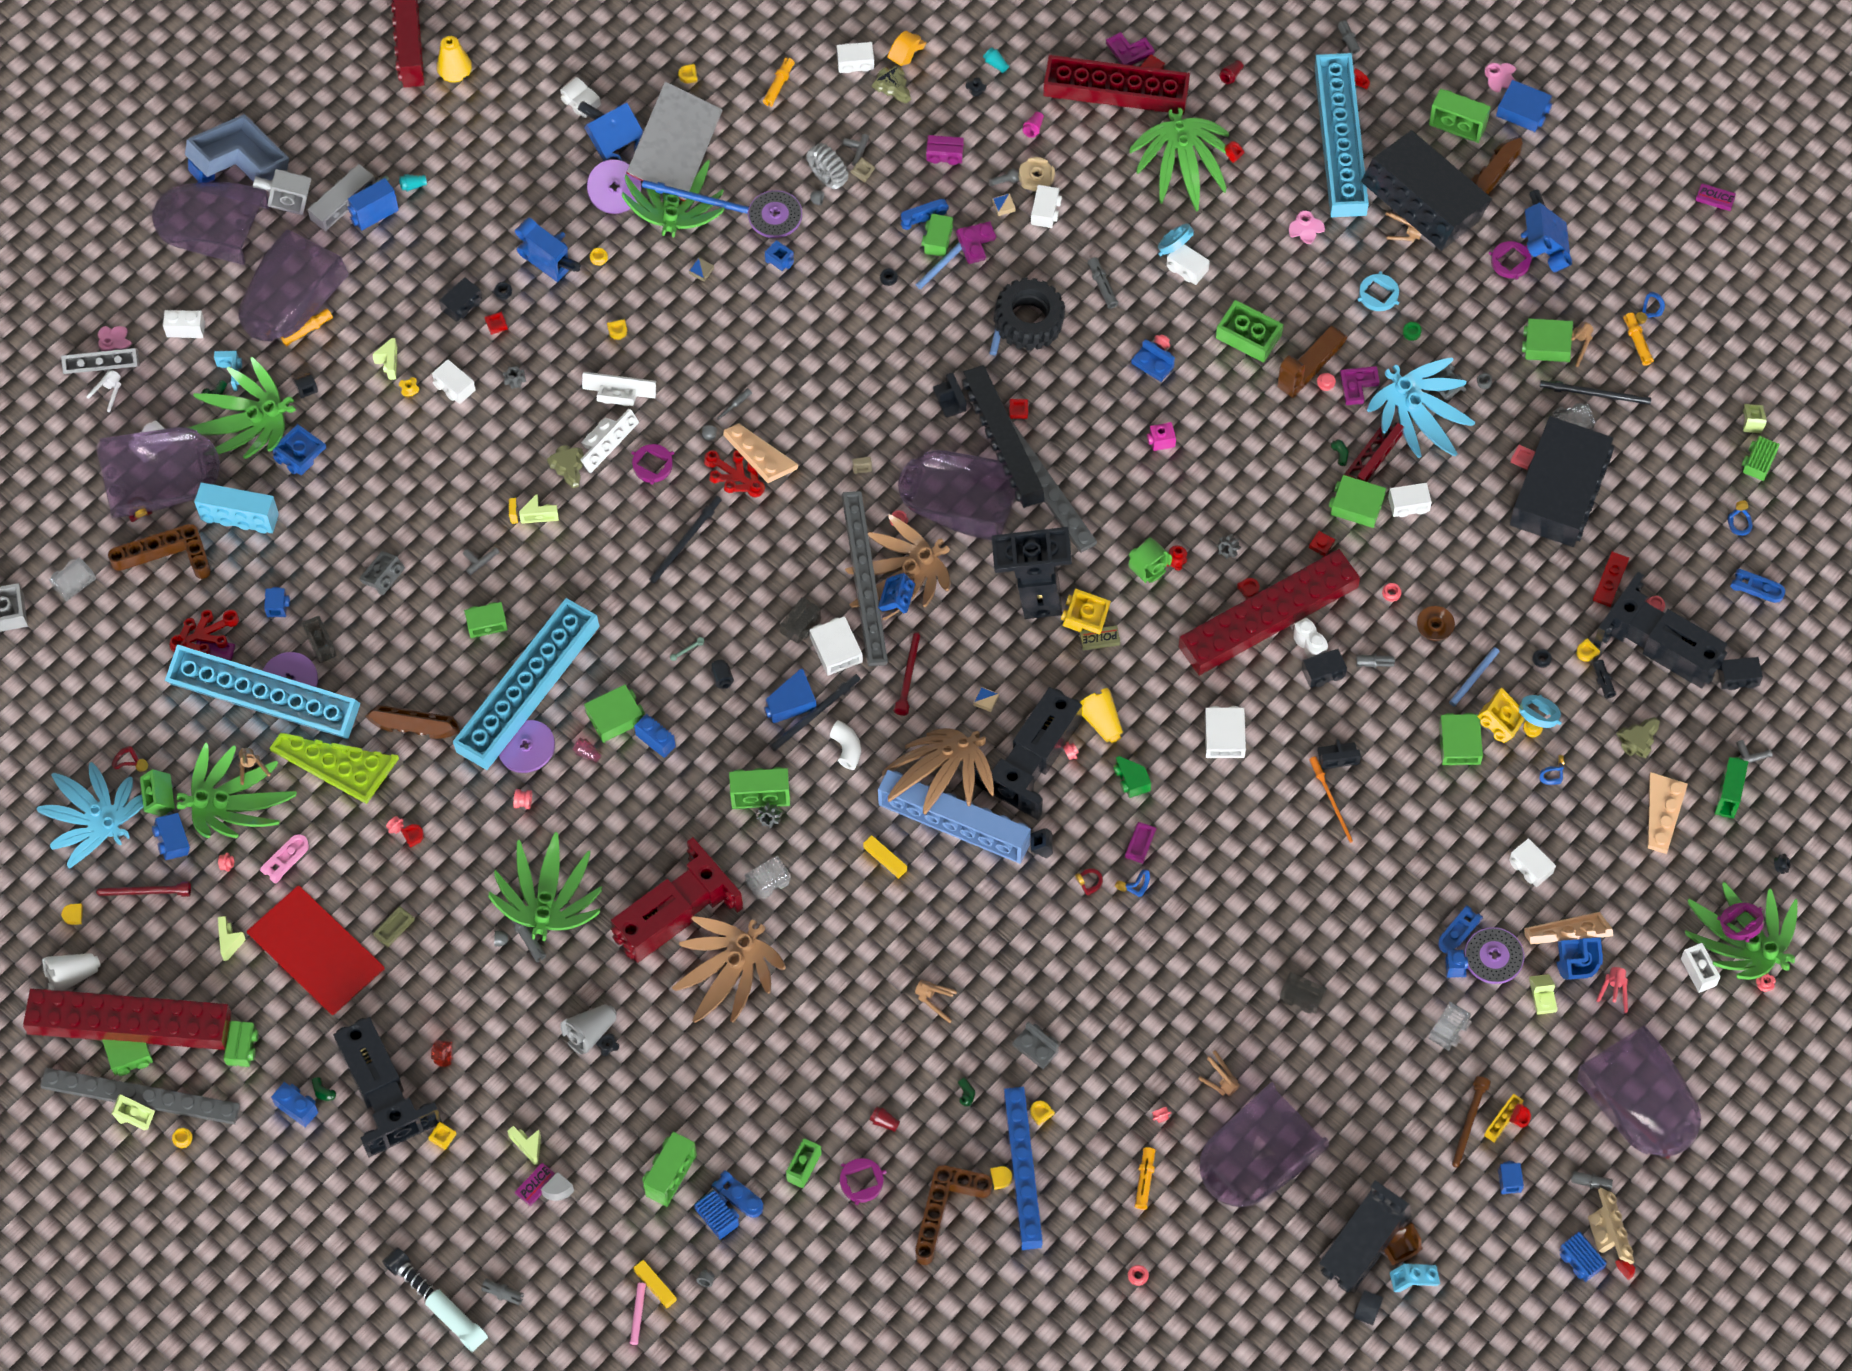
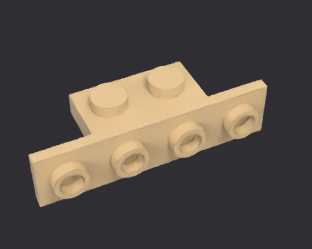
[1588,1188,1635,1264]

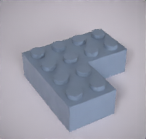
[185,114,289,182]

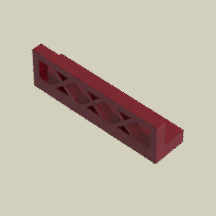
[1344,423,1404,482]

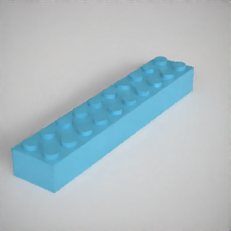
[1314,53,1369,217]
[453,598,600,770]
[165,645,361,739]

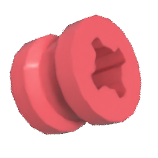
[514,789,532,809]

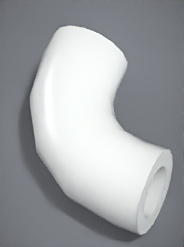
[830,720,861,770]

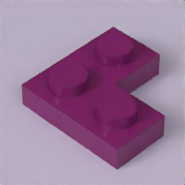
[1106,32,1155,65]
[956,221,996,265]
[1340,366,1380,405]

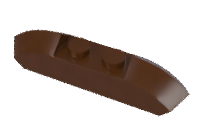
[1471,137,1523,194]
[365,705,460,739]

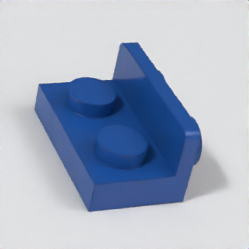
[1131,339,1175,382]
[878,573,915,614]

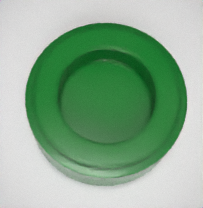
[1403,322,1422,341]

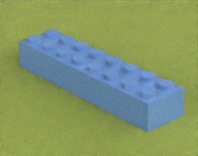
[878,770,1031,864]

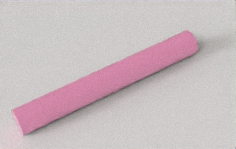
[630,1283,646,1345]

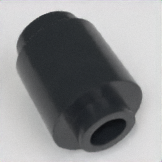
[711,659,734,689]

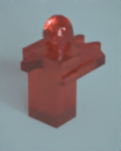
[431,1040,453,1067]

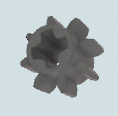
[503,365,526,389]
[1216,534,1241,559]
[757,802,782,828]

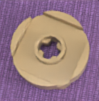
[1019,157,1055,191]

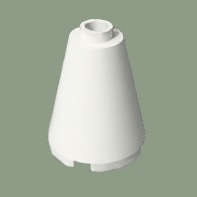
[42,953,100,991]

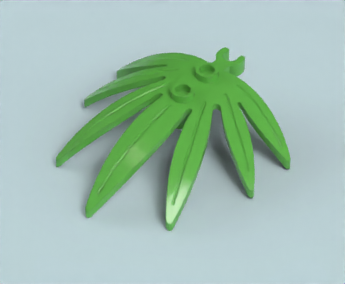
[1130,108,1229,212]
[622,160,724,237]
[183,357,296,459]
[176,743,297,838]
[488,832,602,941]
[1685,882,1798,980]

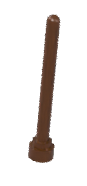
[1452,1076,1491,1168]

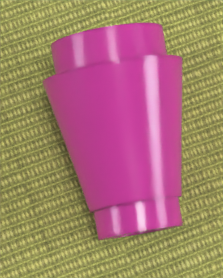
[1023,112,1044,138]

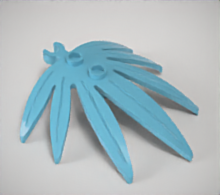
[1367,358,1475,458]
[37,762,143,869]

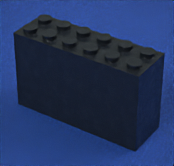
[1361,130,1492,251]
[1510,416,1615,547]

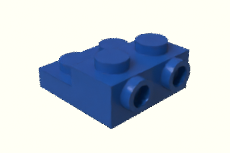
[273,424,326,475]

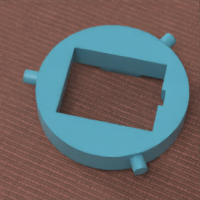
[1158,223,1194,256]
[1357,271,1400,311]
[1519,695,1562,728]

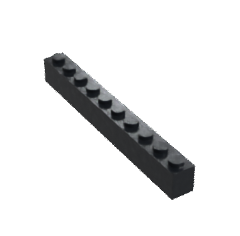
[961,365,1045,508]

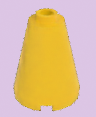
[436,36,472,82]
[1080,688,1123,743]

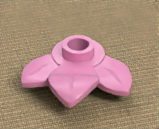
[1485,63,1516,92]
[1289,211,1325,244]
[98,326,132,351]

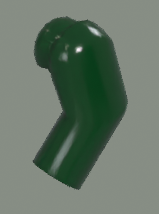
[201,380,228,395]
[1331,439,1349,466]
[311,1077,336,1101]
[958,1077,976,1107]

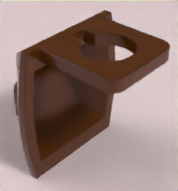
[1384,1222,1423,1265]

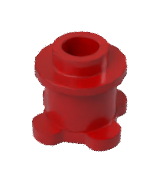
[1166,545,1187,571]

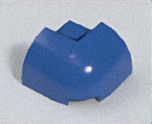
[1557,937,1603,980]

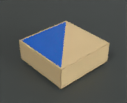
[992,194,1015,216]
[974,687,999,712]

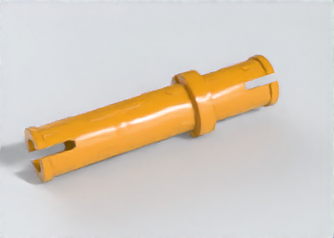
[763,58,795,107]
[280,308,333,347]
[1623,312,1654,365]
[1134,1147,1156,1210]

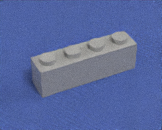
[308,164,376,231]
[61,348,140,374]

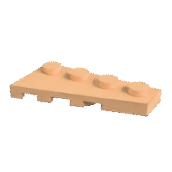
[723,423,798,483]
[1648,772,1688,854]
[1524,912,1613,944]

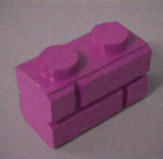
[926,135,964,165]

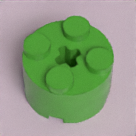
[1129,538,1172,583]

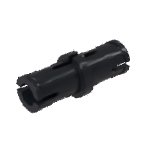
[1592,660,1617,699]

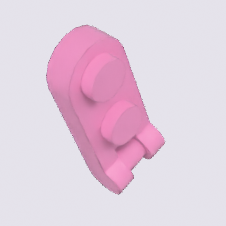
[260,834,309,883]

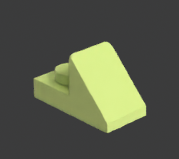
[373,338,397,379]
[1743,404,1767,433]
[519,494,559,523]
[218,916,246,961]
[1529,974,1557,1015]
[112,1094,155,1130]
[507,1126,541,1166]

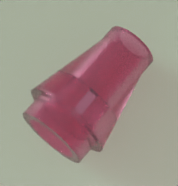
[572,737,602,763]

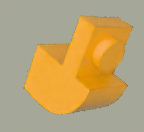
[887,30,926,66]

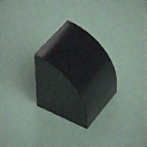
[293,372,318,398]
[1030,828,1053,858]
[1354,1290,1384,1325]

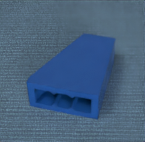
[764,669,816,724]

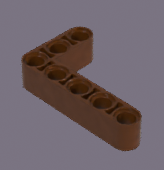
[1277,325,1348,398]
[108,524,211,579]
[915,1165,992,1265]

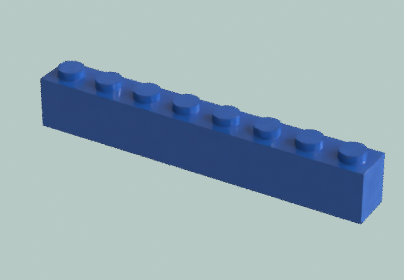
[1004,1087,1043,1250]

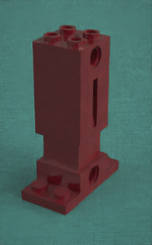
[611,837,743,963]

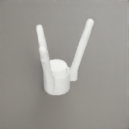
[86,369,121,412]

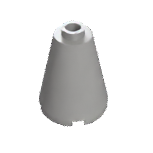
[560,1004,617,1055]

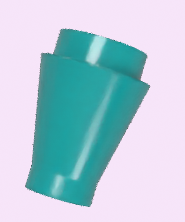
[983,47,1009,73]
[399,174,427,192]

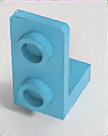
[214,351,242,391]
[1390,1264,1440,1292]

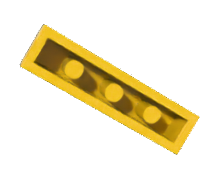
[863,835,907,879]
[1484,1093,1524,1143]
[633,1260,676,1309]

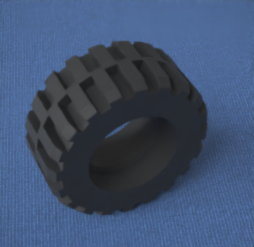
[993,278,1065,350]

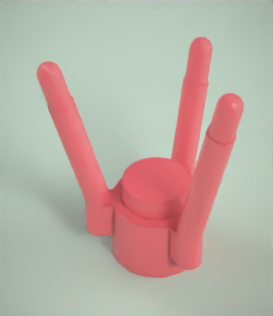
[1596,967,1628,1013]

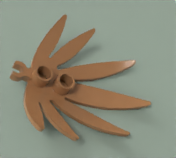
[845,514,951,620]
[882,728,994,815]
[672,916,786,1023]

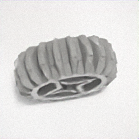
[806,143,849,189]

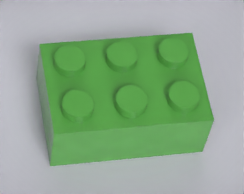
[1429,88,1491,143]
[1216,300,1283,363]
[729,767,790,809]
[642,1132,697,1207]

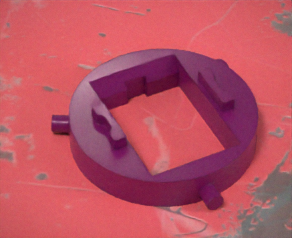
[1488,241,1531,280]
[631,444,674,484]
[1717,903,1764,942]
[840,1158,887,1205]

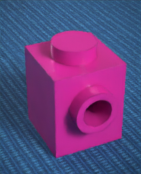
[1147,422,1176,451]

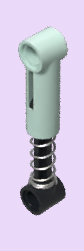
[382,1247,488,1352]

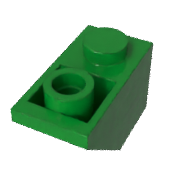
[1113,756,1152,798]

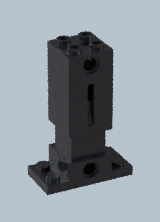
[991,527,1072,619]
[1594,572,1728,689]
[974,687,1082,820]
[333,1017,442,1158]

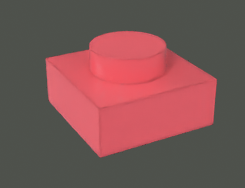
[1510,445,1535,470]

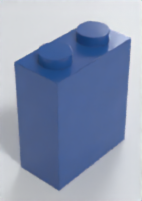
[1496,80,1553,132]
[347,178,399,231]

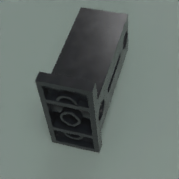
[1319,1180,1412,1293]

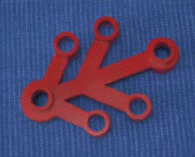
[704,450,765,497]
[169,610,239,654]

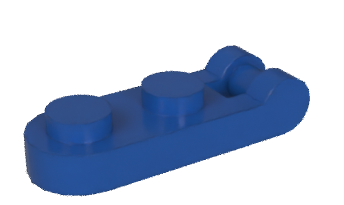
[901,199,949,230]
[1730,569,1785,603]
[1438,905,1483,953]
[711,1170,763,1218]

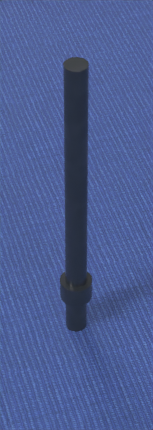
[1539,380,1651,405]
[649,496,722,584]
[770,674,861,751]

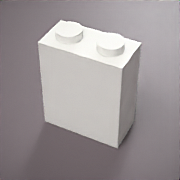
[810,616,863,676]
[1205,706,1246,758]

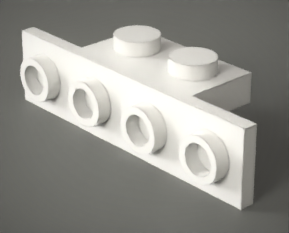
[582,372,656,406]
[580,409,639,473]

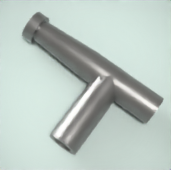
[843,134,869,166]
[463,547,500,575]
[1736,740,1773,763]

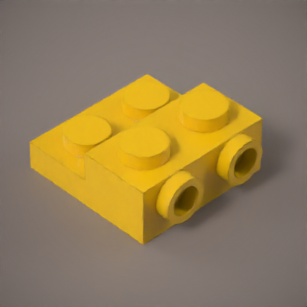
[1060,588,1111,634]
[1477,687,1525,743]

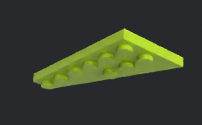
[270,733,399,804]

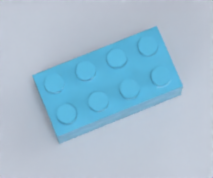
[194,482,279,533]

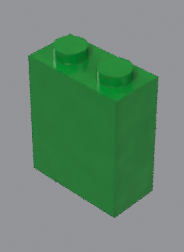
[1715,757,1749,819]

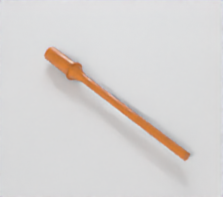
[1309,756,1353,843]

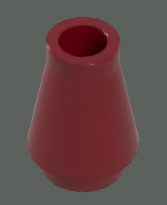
[1219,60,1244,84]
[869,1106,901,1132]

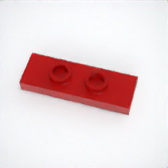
[1593,551,1630,607]

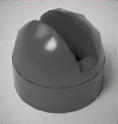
[810,190,824,205]
[1477,373,1492,390]
[702,426,717,441]
[494,931,508,947]
[697,1269,715,1287]

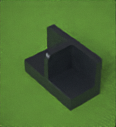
[933,372,967,418]
[1317,739,1361,770]

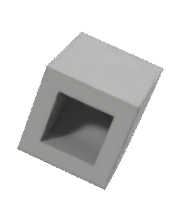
[541,1172,574,1201]

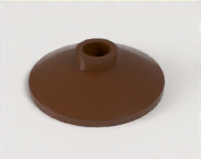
[1417,606,1455,641]

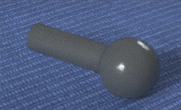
[989,169,1019,186]

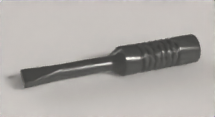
[717,388,752,420]

